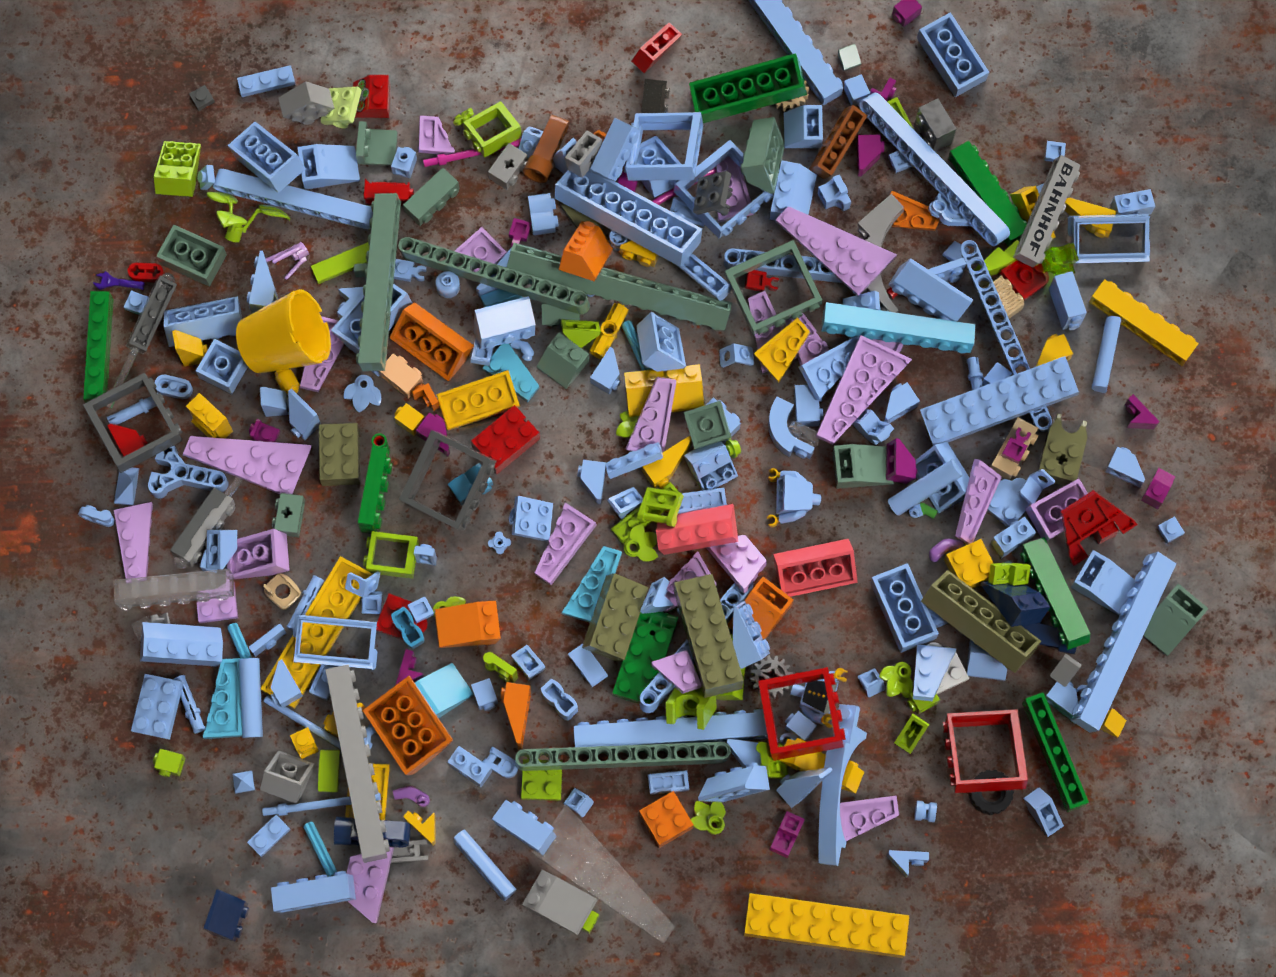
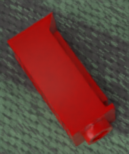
[364,179,414,206]

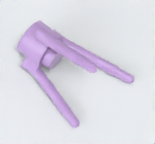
[266,242,309,279]

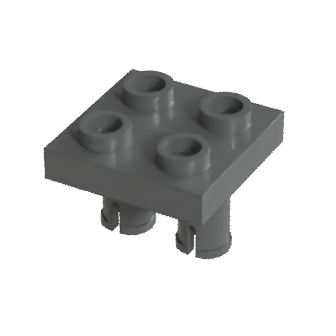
[693,171,733,216]

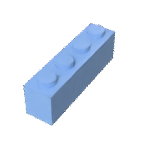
[271,871,356,913]

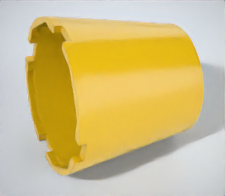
[236,290,331,373]

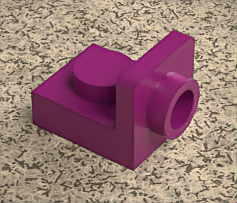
[249,419,281,442]

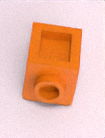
[412,383,440,411]

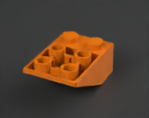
[727,577,794,640]

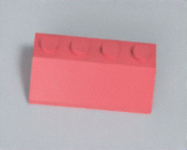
[656,504,739,555]
[773,539,858,597]

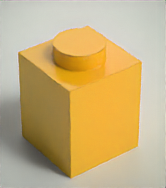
[394,403,425,436]

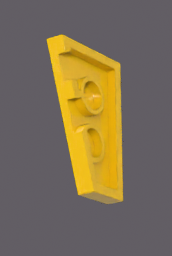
[754,317,810,383]

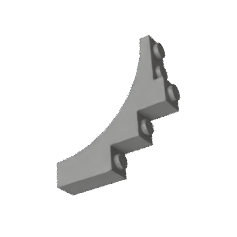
[854,194,904,313]

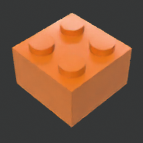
[639,791,694,848]

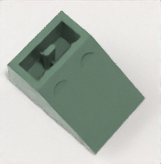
[832,444,894,489]
[1143,584,1208,656]

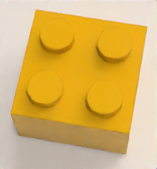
[944,539,994,589]

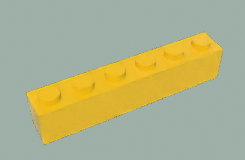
[1089,279,1199,366]

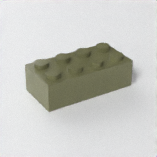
[582,573,649,662]

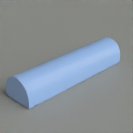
[675,253,731,301]
[1092,316,1121,393]
[888,459,963,516]
[239,658,263,738]
[453,829,517,901]

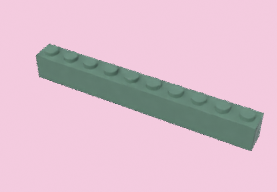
[356,193,401,371]

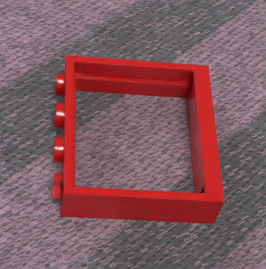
[758,667,846,761]
[942,709,1028,793]

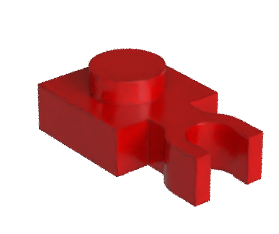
[745,270,779,292]

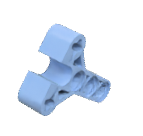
[148,445,229,498]

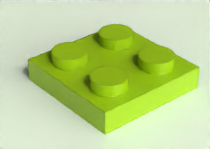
[521,759,563,801]

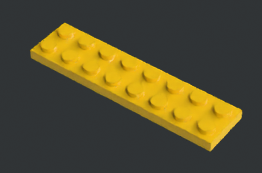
[260,556,373,709]

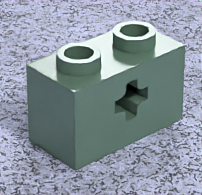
[272,493,305,538]

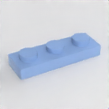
[237,65,296,97]
[606,442,663,479]

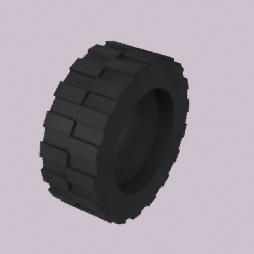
[969,770,1014,815]

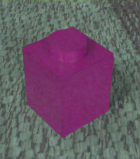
[892,0,922,27]

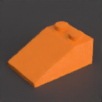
[434,601,501,648]
[501,682,531,750]

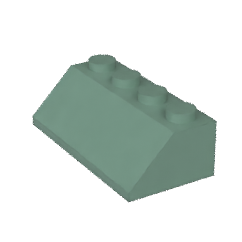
[741,117,784,194]

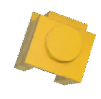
[290,727,319,759]

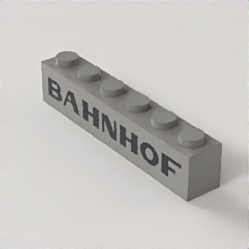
[1013,155,1080,267]

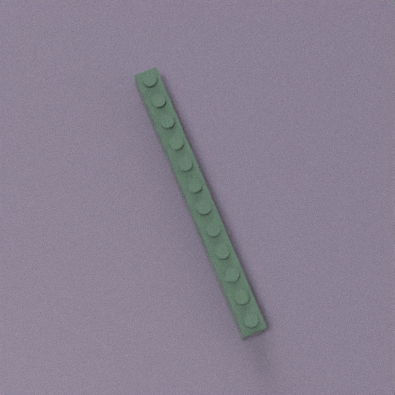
[507,243,732,331]

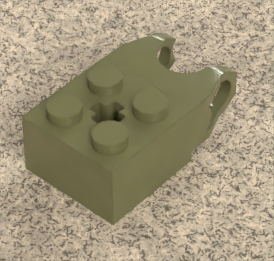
[1037,413,1087,486]

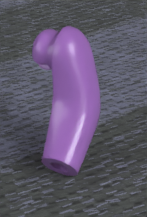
[929,538,964,562]
[393,785,430,807]

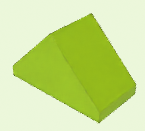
[561,319,601,348]
[894,714,929,754]

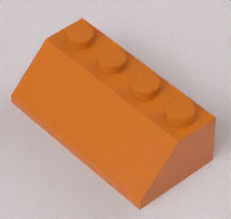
[559,221,613,281]
[389,303,474,381]

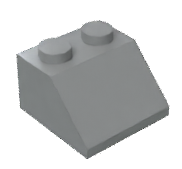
[260,750,315,803]

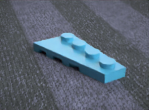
[562,546,622,622]
[203,658,242,739]

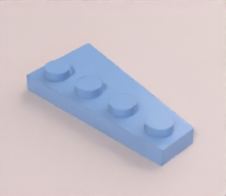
[799,336,859,401]

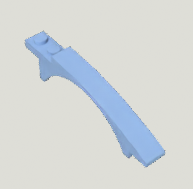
[818,704,867,866]

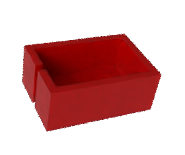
[471,405,540,475]

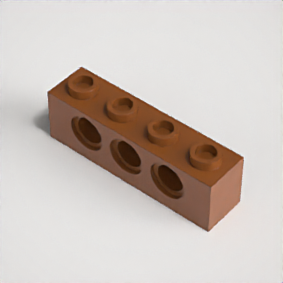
[809,105,868,179]

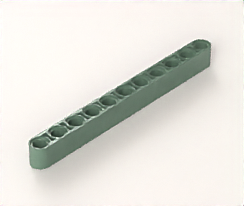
[398,237,590,314]
[515,742,731,771]

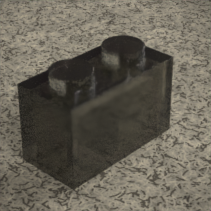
[641,79,670,113]

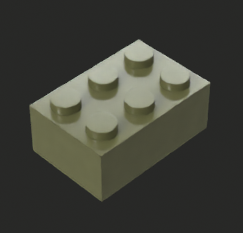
[319,423,361,486]

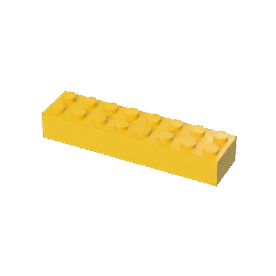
[744,893,909,958]

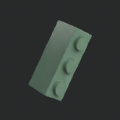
[403,168,460,226]

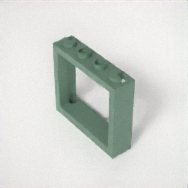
[724,240,822,335]

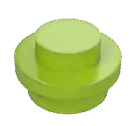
[725,440,741,458]

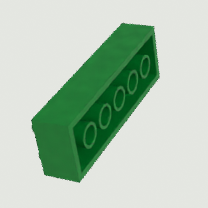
[689,53,807,123]

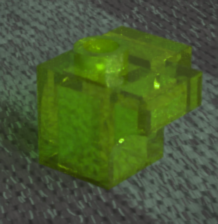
[1042,243,1079,276]

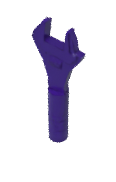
[93,271,145,289]

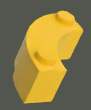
[779,738,864,794]

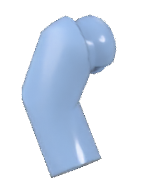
[510,340,534,361]

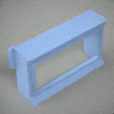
[1067,214,1150,263]
[293,615,378,670]

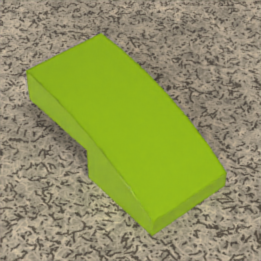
[988,563,1031,586]
[318,749,340,792]

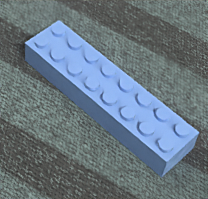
[555,169,702,267]
[920,356,1079,446]

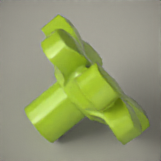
[453,108,474,126]

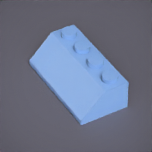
[889,258,973,322]
[331,284,413,354]
[164,296,242,347]
[140,622,223,666]

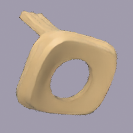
[263,573,301,610]

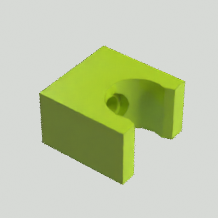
[666,687,717,730]

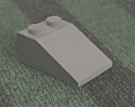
[522,870,597,935]

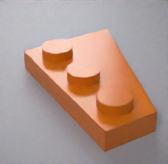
[890,191,940,231]

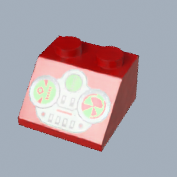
[353,75,390,118]

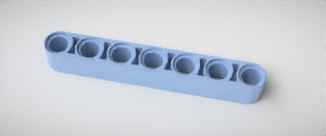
[724,248,843,283]

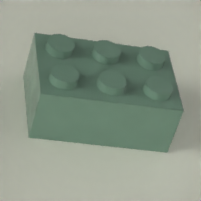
[156,225,227,287]

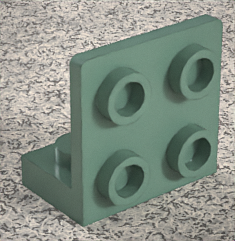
[356,121,398,166]

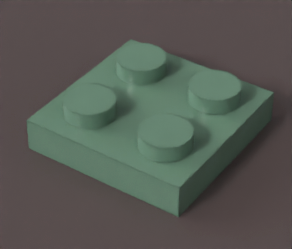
[684,401,732,449]

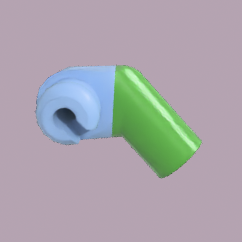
[909,503,938,519]

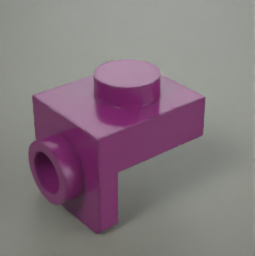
[870,78,897,102]

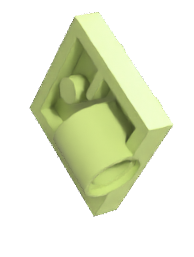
[320,86,362,129]

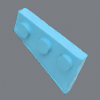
[483,344,539,402]

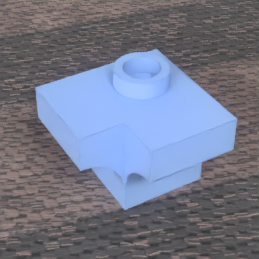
[817,175,851,211]

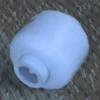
[435,271,460,298]

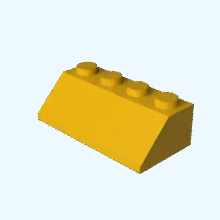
[624,364,704,417]

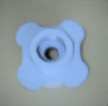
[488,532,511,554]

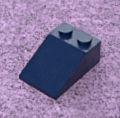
[980,581,1050,627]
[203,889,249,942]

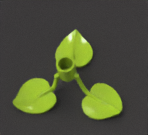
[207,192,290,242]

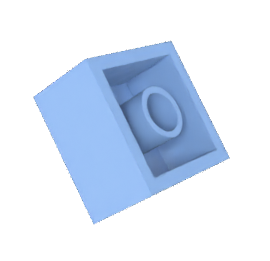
[196,339,248,394]

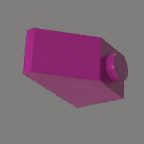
[857,135,884,177]
[416,412,450,457]
[886,438,917,484]
[1141,468,1175,510]

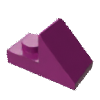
[1124,394,1160,430]
[395,649,424,685]

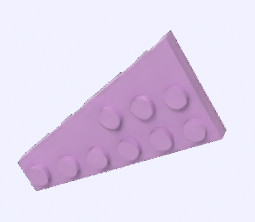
[776,206,897,296]
[815,335,912,445]
[183,436,312,494]

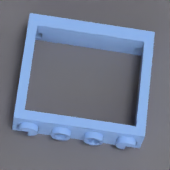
[624,112,704,181]
[674,140,774,239]

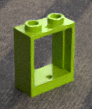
[463,101,522,158]
[363,531,419,579]

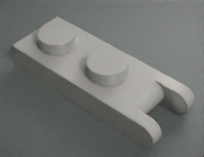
[391,840,428,863]

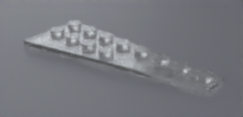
[532,805,675,944]

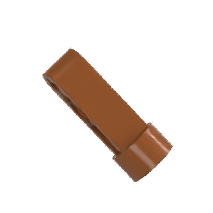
[523,114,570,183]

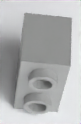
[565,131,603,178]
[488,143,528,190]

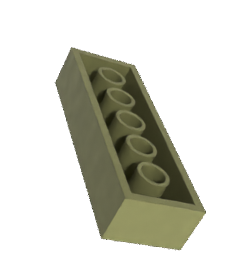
[921,570,1041,673]
[674,574,744,698]

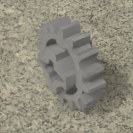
[750,655,793,699]

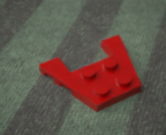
[1061,490,1137,566]

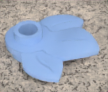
[344,375,381,412]

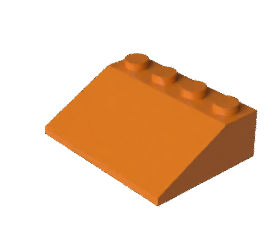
[362,676,453,775]

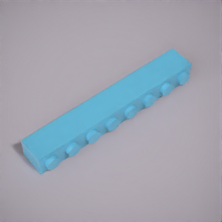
[821,302,975,353]

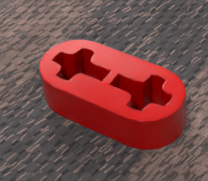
[128,263,165,282]

